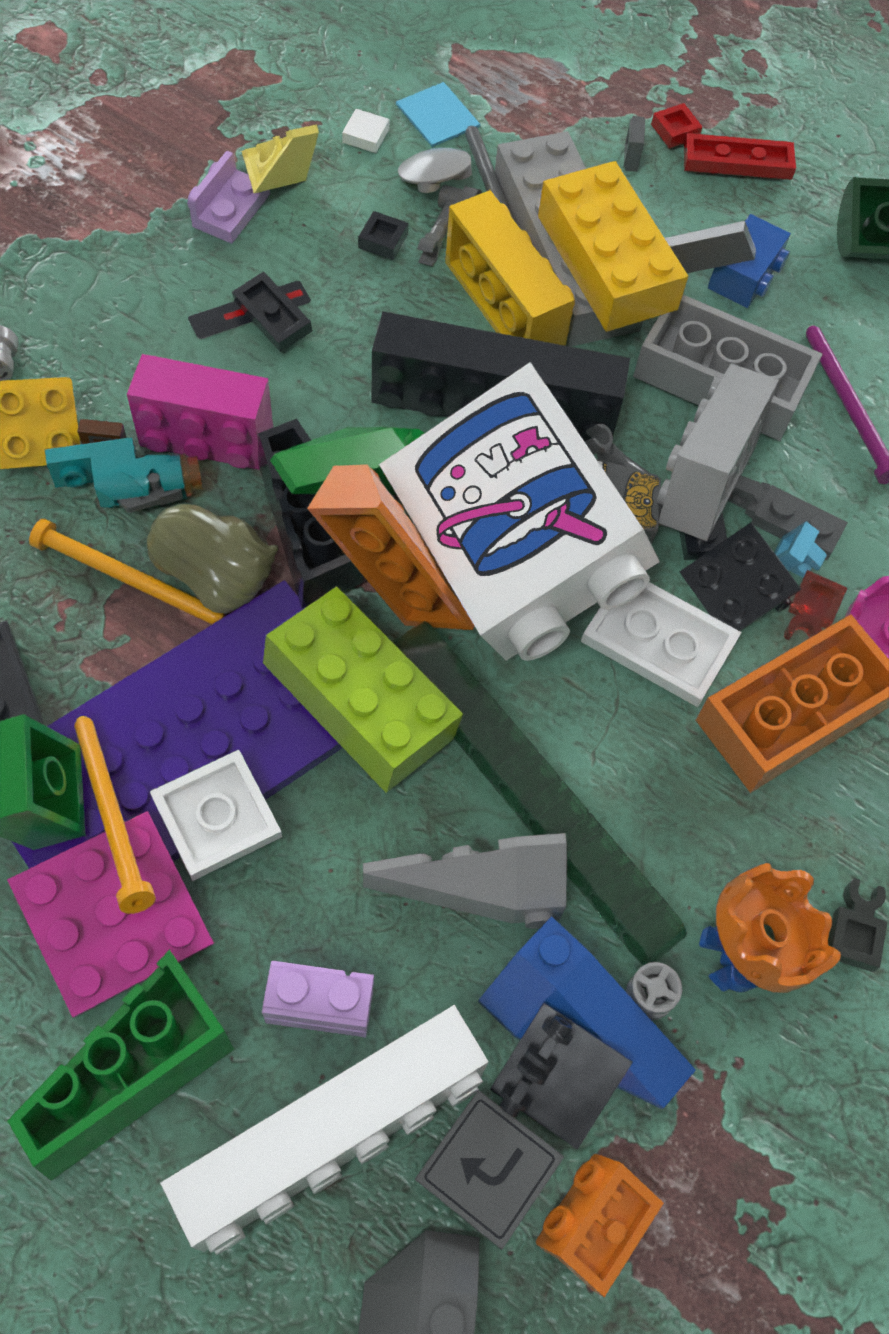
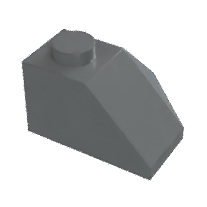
[358,1230,480,1334]

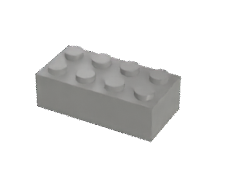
[633,295,822,441]
[656,363,779,541]

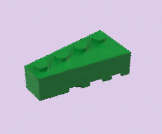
[7,949,234,1181]

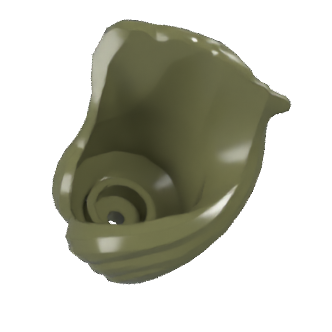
[147,504,279,613]

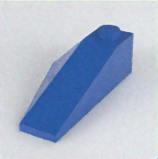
[478,916,696,1109]

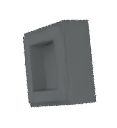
[623,116,645,172]

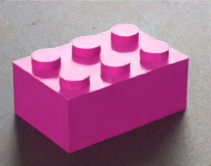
[127,354,273,470]

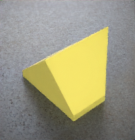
[241,125,319,193]

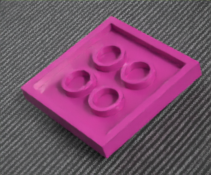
[7,811,214,1018]

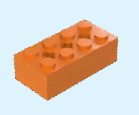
[696,614,889,793]

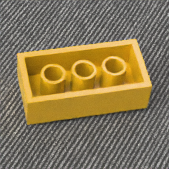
[538,161,688,332]
[445,190,575,346]

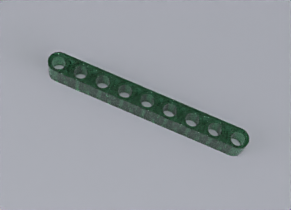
[392,621,687,965]

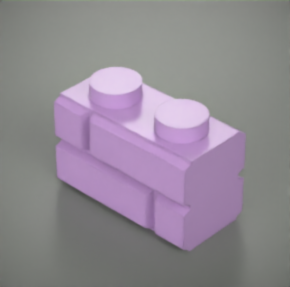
[262,961,374,1037]

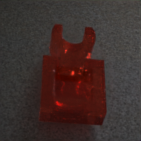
[784,570,847,640]

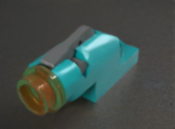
[45,437,203,513]

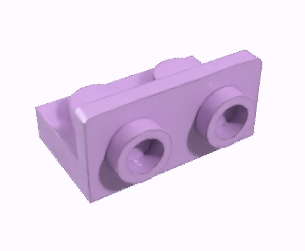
[187,151,270,244]

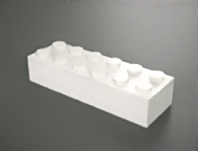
[160,1005,489,1255]

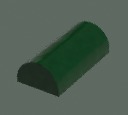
[837,177,889,259]

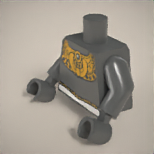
[585,424,671,544]

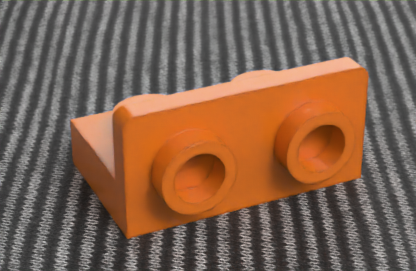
[536,1154,664,1297]

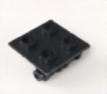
[679,522,801,631]
[490,1002,633,1150]

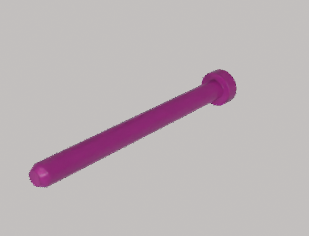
[806,325,889,484]

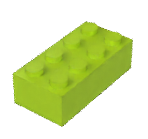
[263,587,463,793]

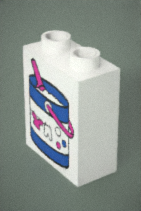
[379,362,660,661]

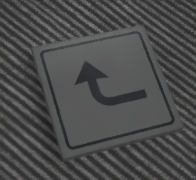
[415,1090,564,1250]

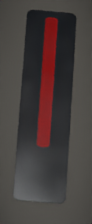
[188,281,311,339]

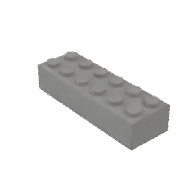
[495,131,643,347]

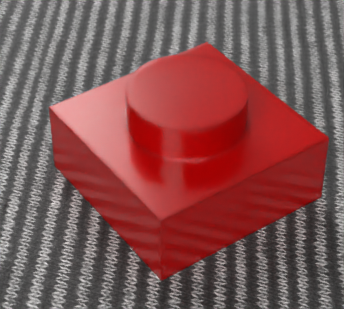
[651,103,703,148]

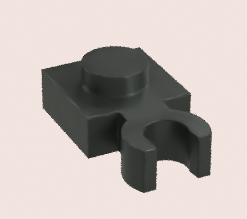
[828,878,888,972]

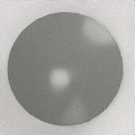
[398,147,472,193]

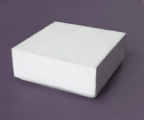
[342,109,390,153]

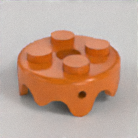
[716,863,841,993]

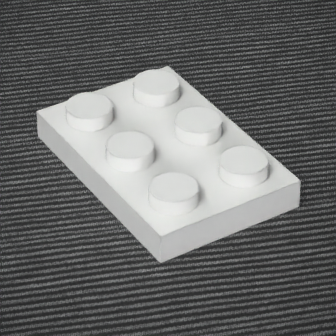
[581,582,742,707]

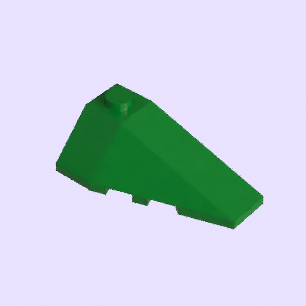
[270,427,425,495]

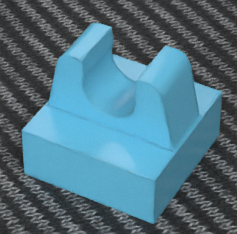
[774,521,827,578]

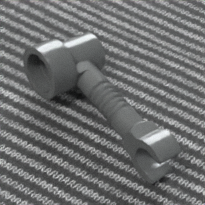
[417,185,482,266]

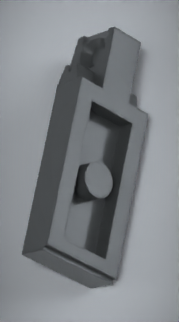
[728,476,848,561]

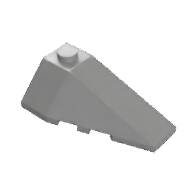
[363,833,567,929]

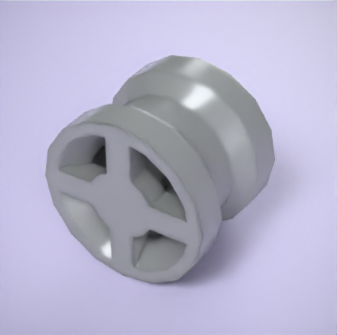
[625,962,683,1020]

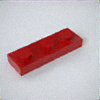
[684,133,796,180]

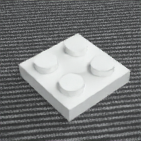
[150,750,282,881]

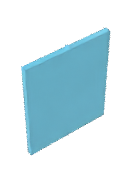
[396,82,480,147]

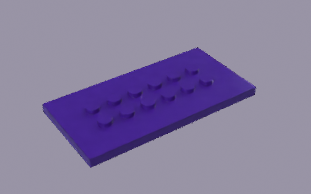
[11,580,343,869]

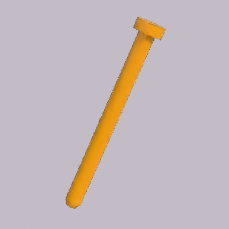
[29,518,226,625]
[74,716,156,914]

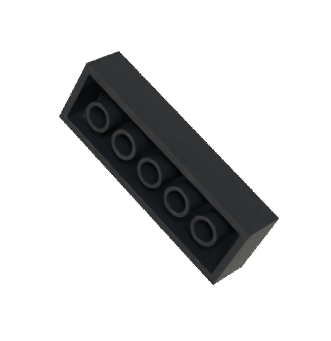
[371,311,630,442]

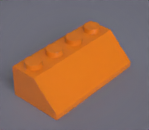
[307,465,475,630]

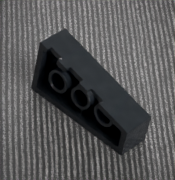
[258,418,367,609]

